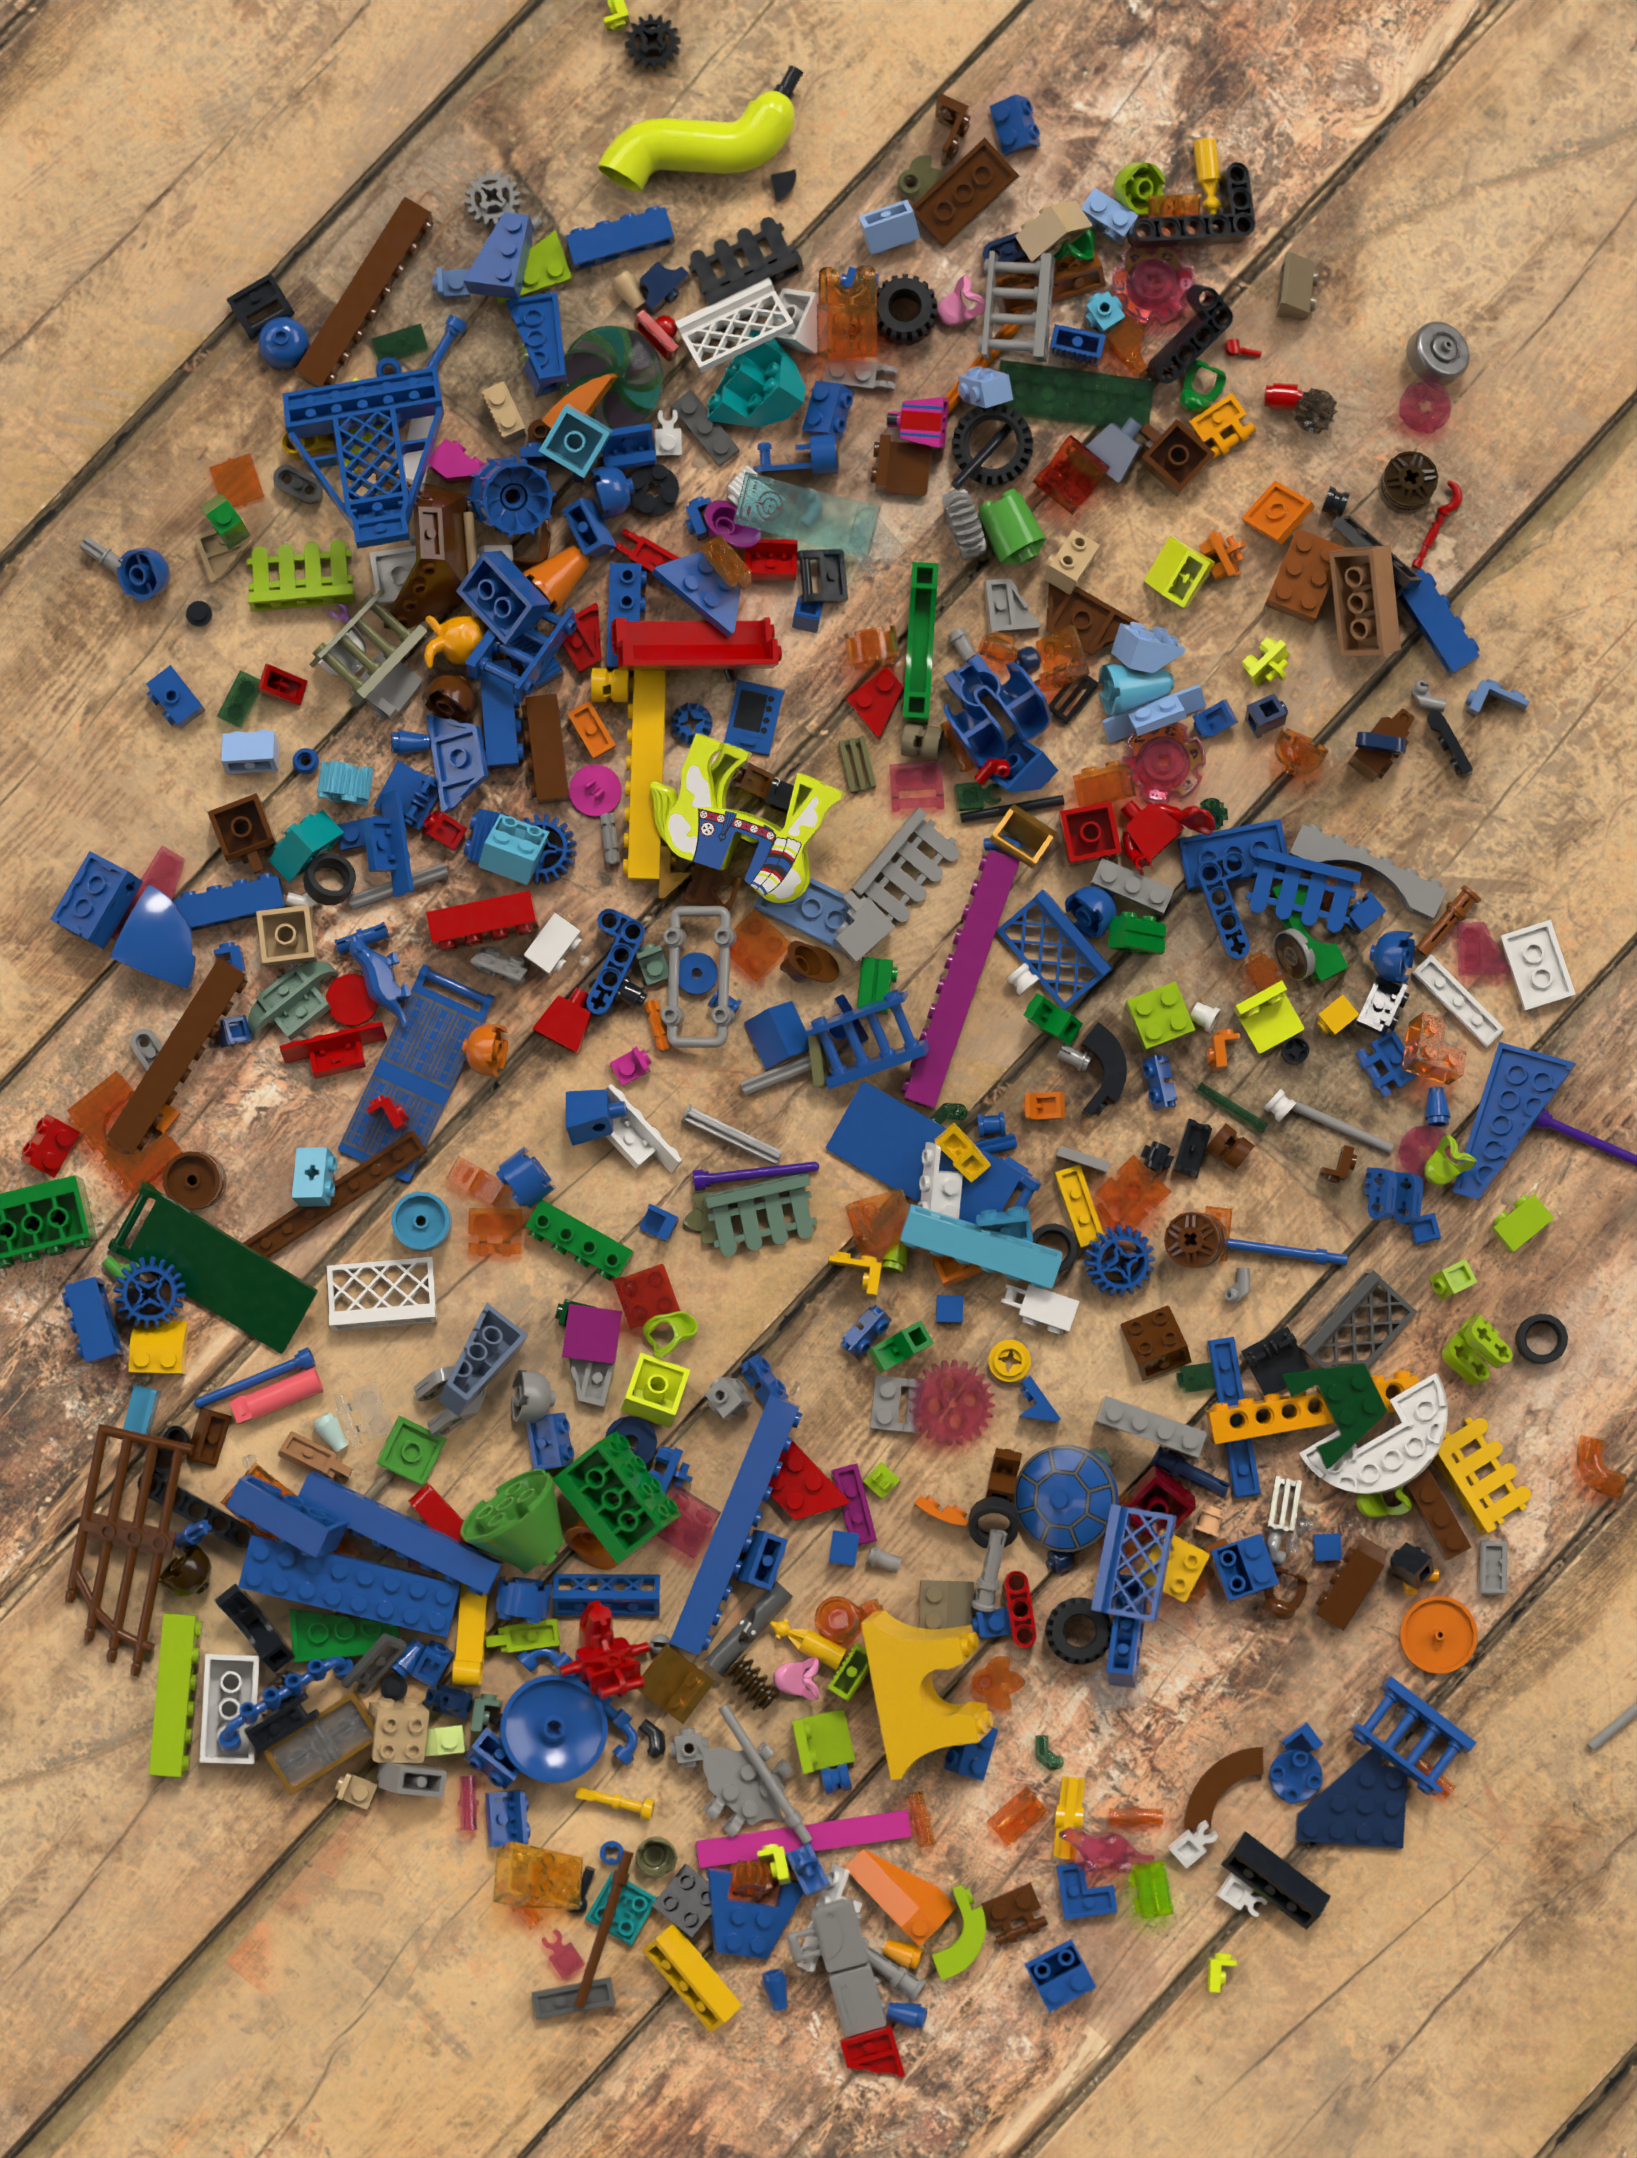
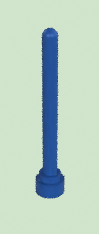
[399,314,468,429]
[194,1347,316,1408]

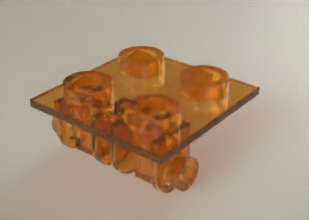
[730,908,790,982]

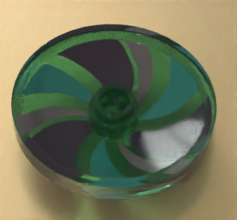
[561,326,664,429]

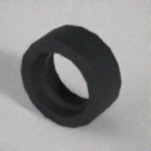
[303,853,356,905]
[1033,1223,1078,1273]
[1515,1313,1568,1364]
[968,1496,1019,1549]

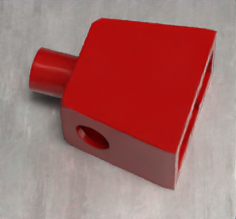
[533,987,592,1055]

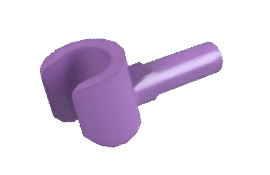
[328,603,360,632]

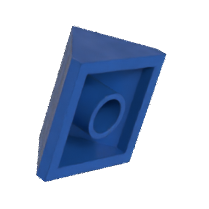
[744,1001,809,1070]

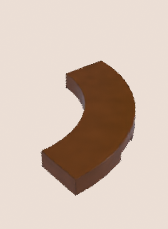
[1184,1747,1264,1829]

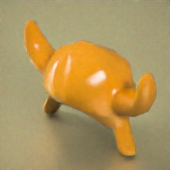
[424,616,508,669]

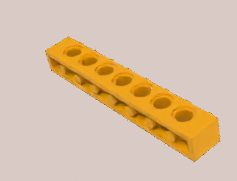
[1205,1370,1419,1444]

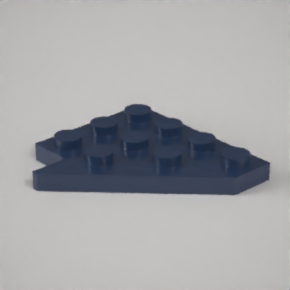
[1295,1748,1407,1848]

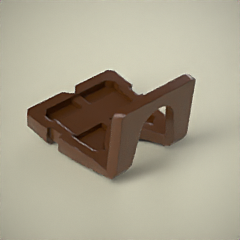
[513,518,552,566]
[683,862,742,911]

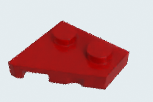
[553,602,602,674]
[846,667,903,739]
[840,2025,906,2077]

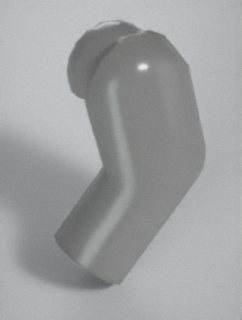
[1412,680,1446,712]
[1224,1268,1250,1304]

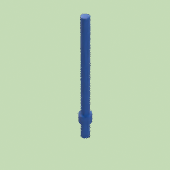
[1190,1235,1348,1265]

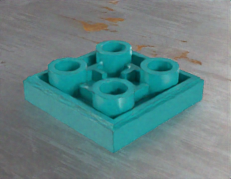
[585,1871,657,1945]

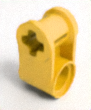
[281,433,334,459]

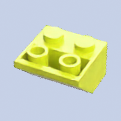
[1144,535,1215,608]

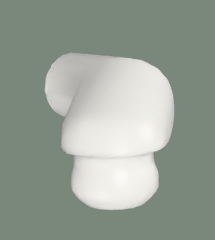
[285,892,319,908]

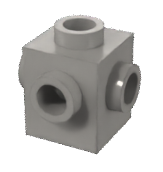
[705,1377,753,1420]
[670,1728,709,1768]

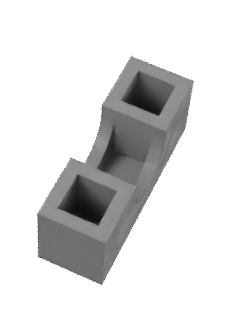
[1090,858,1174,917]

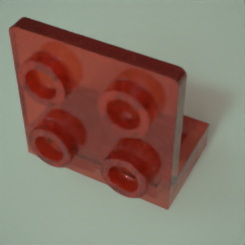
[1032,435,1110,515]
[612,1264,680,1331]

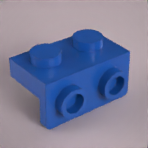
[989,94,1041,156]
[802,380,854,441]
[602,423,657,470]
[944,1727,998,1781]
[485,1790,531,1847]

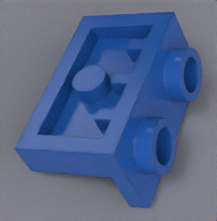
[526,1413,574,1470]

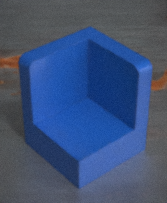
[640,1203,679,1242]
[829,1530,859,1566]
[1279,1721,1323,1753]

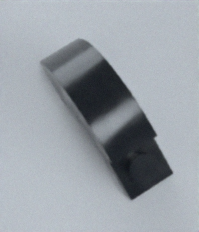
[1081,1022,1127,1118]
[215,1583,295,1673]

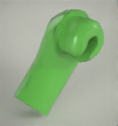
[101,1255,140,1279]

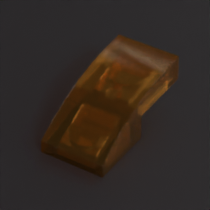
[1148,193,1201,218]
[446,1156,508,1207]

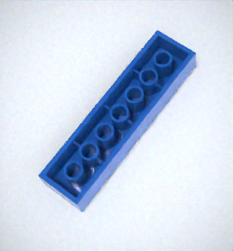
[238,1533,460,1637]

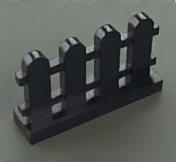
[688,217,804,306]

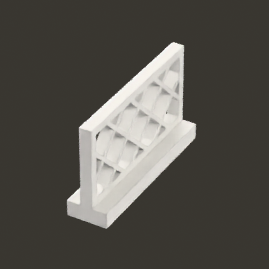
[675,277,795,373]
[327,1257,438,1331]

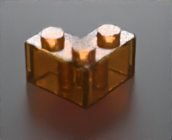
[1402,1012,1467,1085]

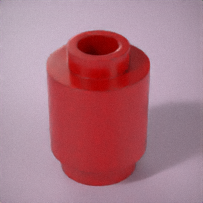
[1264,383,1303,411]

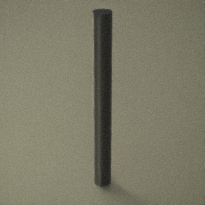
[951,424,1013,489]
[960,795,1065,823]

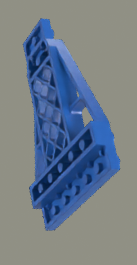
[282,367,444,549]

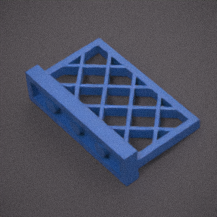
[996,889,1113,1010]
[1091,1504,1177,1623]

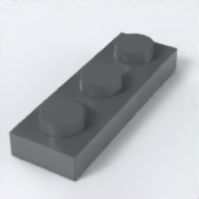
[671,390,740,467]
[531,1977,616,2020]

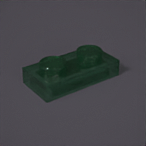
[371,323,429,362]
[217,670,260,729]

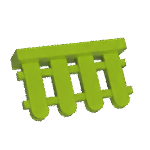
[247,540,356,612]

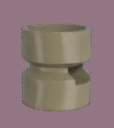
[901,722,944,762]

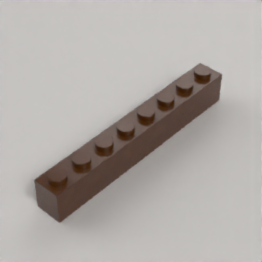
[295,196,434,388]
[106,956,248,1153]

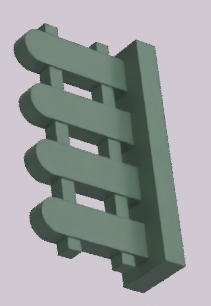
[702,1173,817,1256]

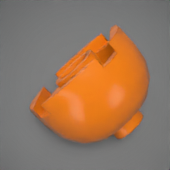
[462,1024,508,1077]

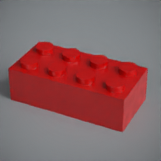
[426,890,539,952]

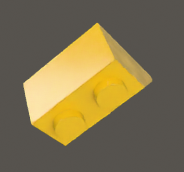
[128,1320,188,1375]

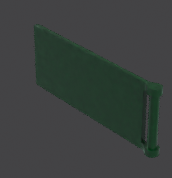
[108,1182,318,1354]

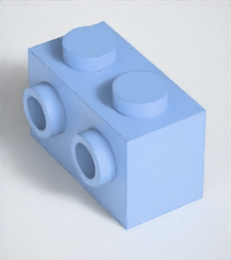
[1081,187,1138,245]
[858,200,920,255]
[958,367,1013,408]
[221,730,279,774]

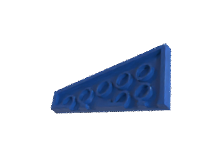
[1453,1042,1576,1201]

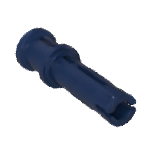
[1149,1445,1230,1499]

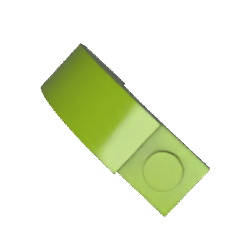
[931,1883,986,1981]

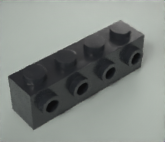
[1220,1831,1331,1930]

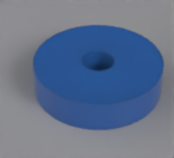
[679,952,718,995]

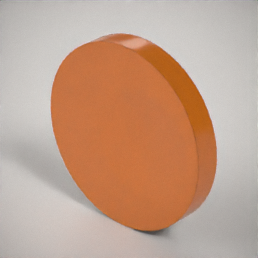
[1399,1596,1478,1674]

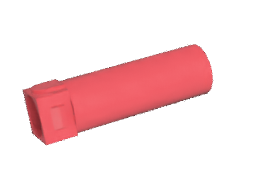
[230,1367,324,1424]

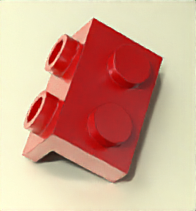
[744,538,798,581]
[366,1095,410,1132]
[21,1114,81,1178]

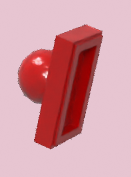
[634,309,679,362]

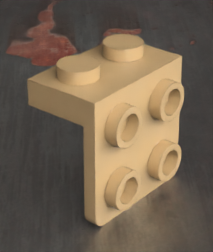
[368,1698,429,1763]

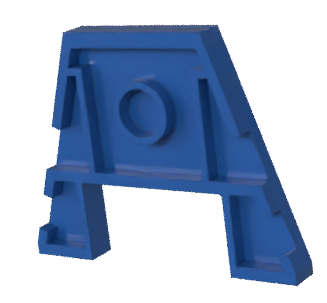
[706,1868,804,1959]

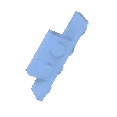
[1102,685,1206,743]

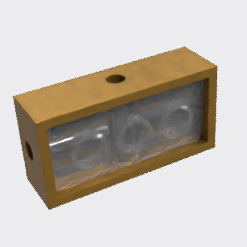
[263,1691,375,1796]

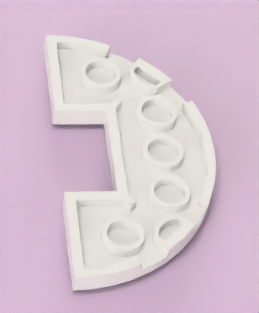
[1299,1373,1448,1494]

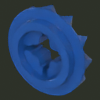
[671,703,713,744]

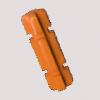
[645,1000,671,1051]

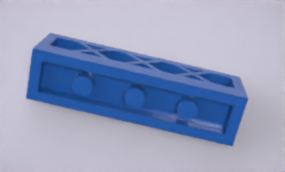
[552,1574,660,1616]

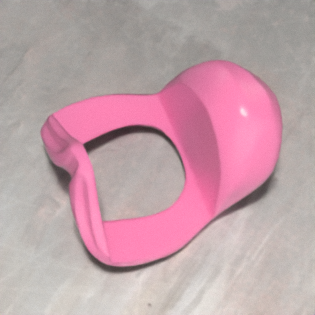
[937,275,986,326]
[773,1658,819,1700]

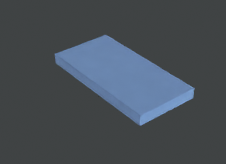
[753,877,852,953]

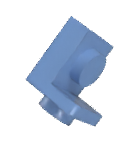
[432,267,471,299]

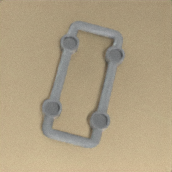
[661,906,737,1048]

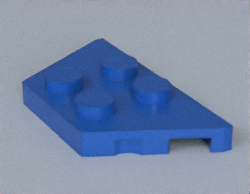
[651,551,741,638]
[426,715,489,814]

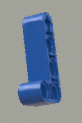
[1196,852,1250,959]
[587,908,646,1017]

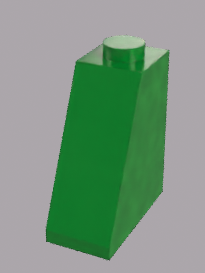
[199,493,251,550]

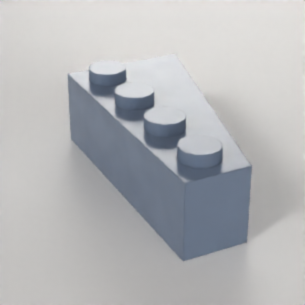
[438,1303,528,1417]

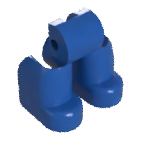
[944,654,1052,769]

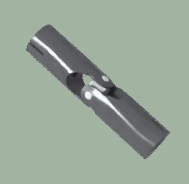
[705,1581,793,1676]

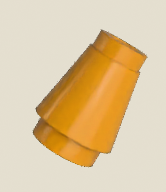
[882,1939,924,1970]

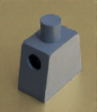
[1080,417,1143,483]

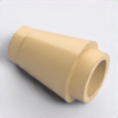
[611,270,646,311]

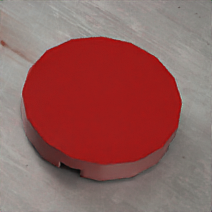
[326,974,378,1026]

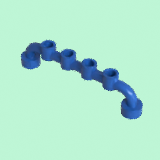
[517,1647,638,1766]
[218,1656,354,1753]

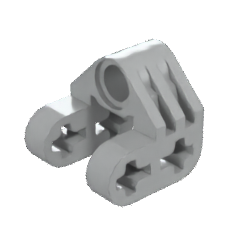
[414,1366,486,1437]

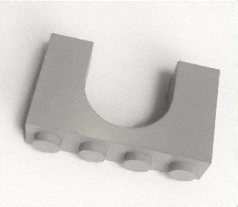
[1094,1396,1207,1459]

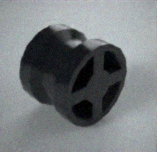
[1322,486,1350,516]

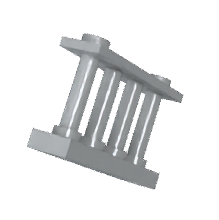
[978,251,1055,362]

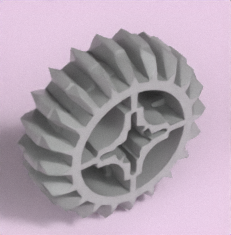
[941,488,986,559]

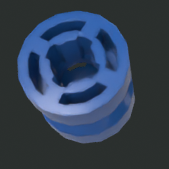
[820,1763,852,1795]

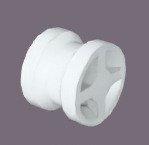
[1006,963,1039,996]
[1264,1089,1296,1122]

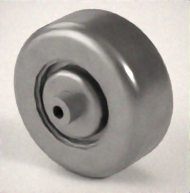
[1406,321,1470,386]

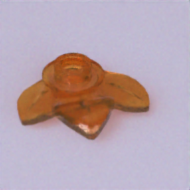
[972,1656,1025,1710]

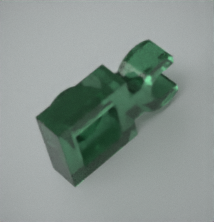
[953,782,1002,812]

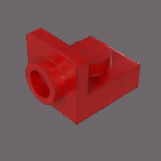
[421,811,468,851]

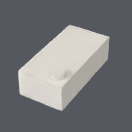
[200,1653,259,1764]

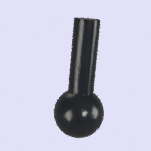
[566,1866,595,1915]

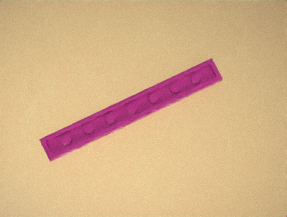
[696,1809,912,1868]

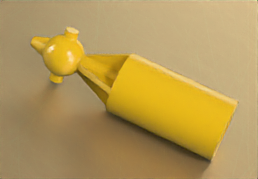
[1193,138,1222,214]
[769,1619,847,1670]

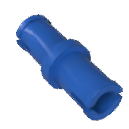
[334,922,390,956]

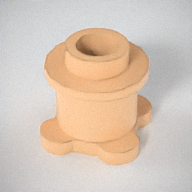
[1194,1505,1226,1537]

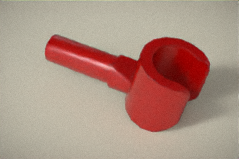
[1225,339,1262,358]

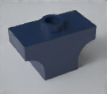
[639,261,690,316]

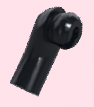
[638,1718,666,1759]

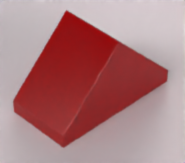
[258,664,308,706]

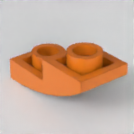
[914,1495,968,1526]

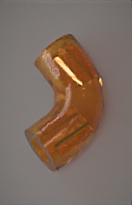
[1576,1435,1626,1500]

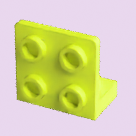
[1233,981,1304,1054]

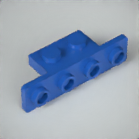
[363,790,414,897]

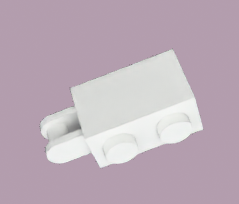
[1001,1284,1079,1335]

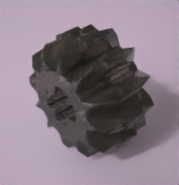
[1293,388,1338,434]

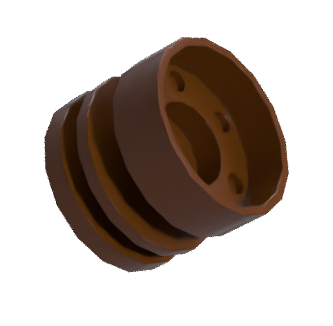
[1164,1212,1229,1268]

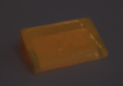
[987,1787,1048,1846]

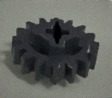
[625,14,681,72]

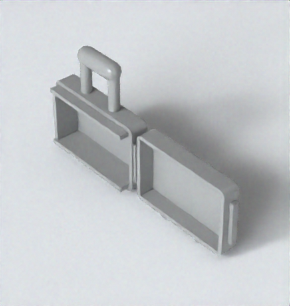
[787,1898,887,2037]

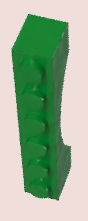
[902,562,939,724]

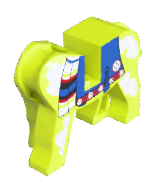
[650,733,846,903]

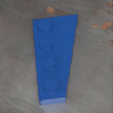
[506,292,567,385]

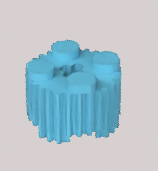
[317,761,374,806]

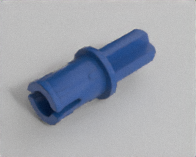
[175,1520,212,1549]

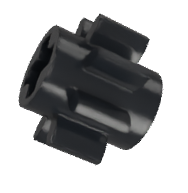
[1140,1141,1174,1173]

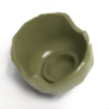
[635,1836,678,1878]

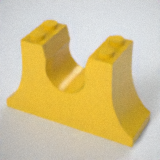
[861,1610,993,1780]

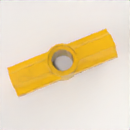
[1053,1776,1085,1860]

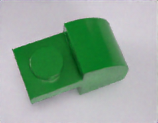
[1023,993,1083,1046]
[867,1320,934,1373]

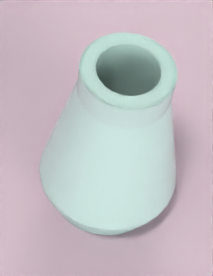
[313,1411,348,1453]

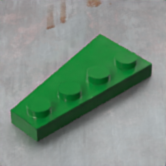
[289,1609,400,1662]

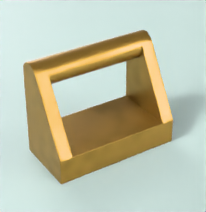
[989,804,1057,869]

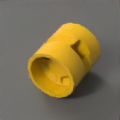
[591,668,629,703]

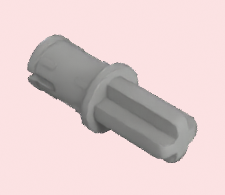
[79,537,123,575]

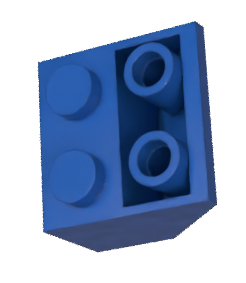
[1211,1533,1279,1601]
[1024,1939,1096,2012]

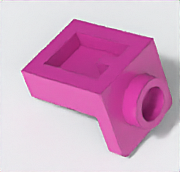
[610,1046,652,1087]

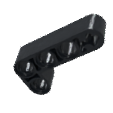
[1146,284,1233,384]

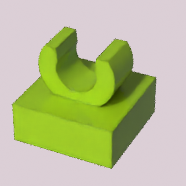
[863,1462,900,1500]

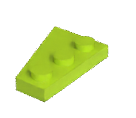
[496,230,573,305]

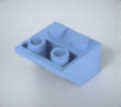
[1111,622,1186,673]

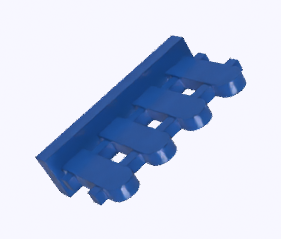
[1246,847,1362,933]

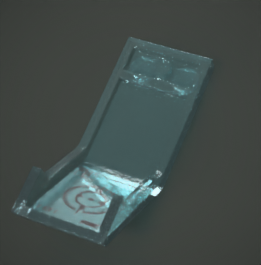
[733,472,881,558]

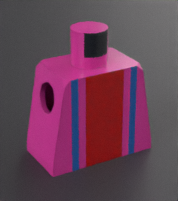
[887,397,949,449]

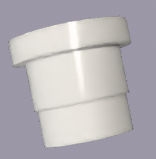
[1190,1002,1221,1033]

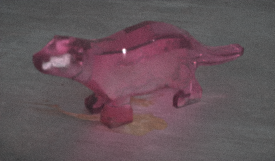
[1059,1827,1155,1873]

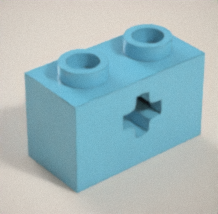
[292,1147,337,1207]

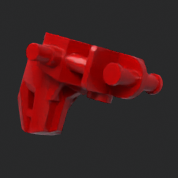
[559,1600,650,1700]

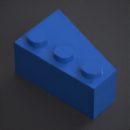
[463,212,534,300]

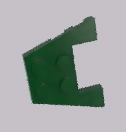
[1281,1363,1388,1469]

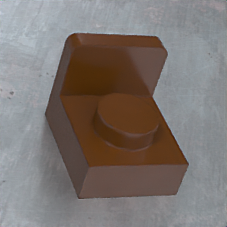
[730,763,776,800]

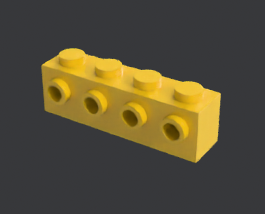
[642,1923,743,2033]

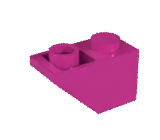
[428,438,484,484]

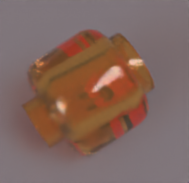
[977,631,1018,669]

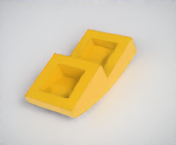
[934,1123,991,1183]

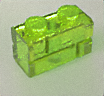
[1128,1859,1174,1919]

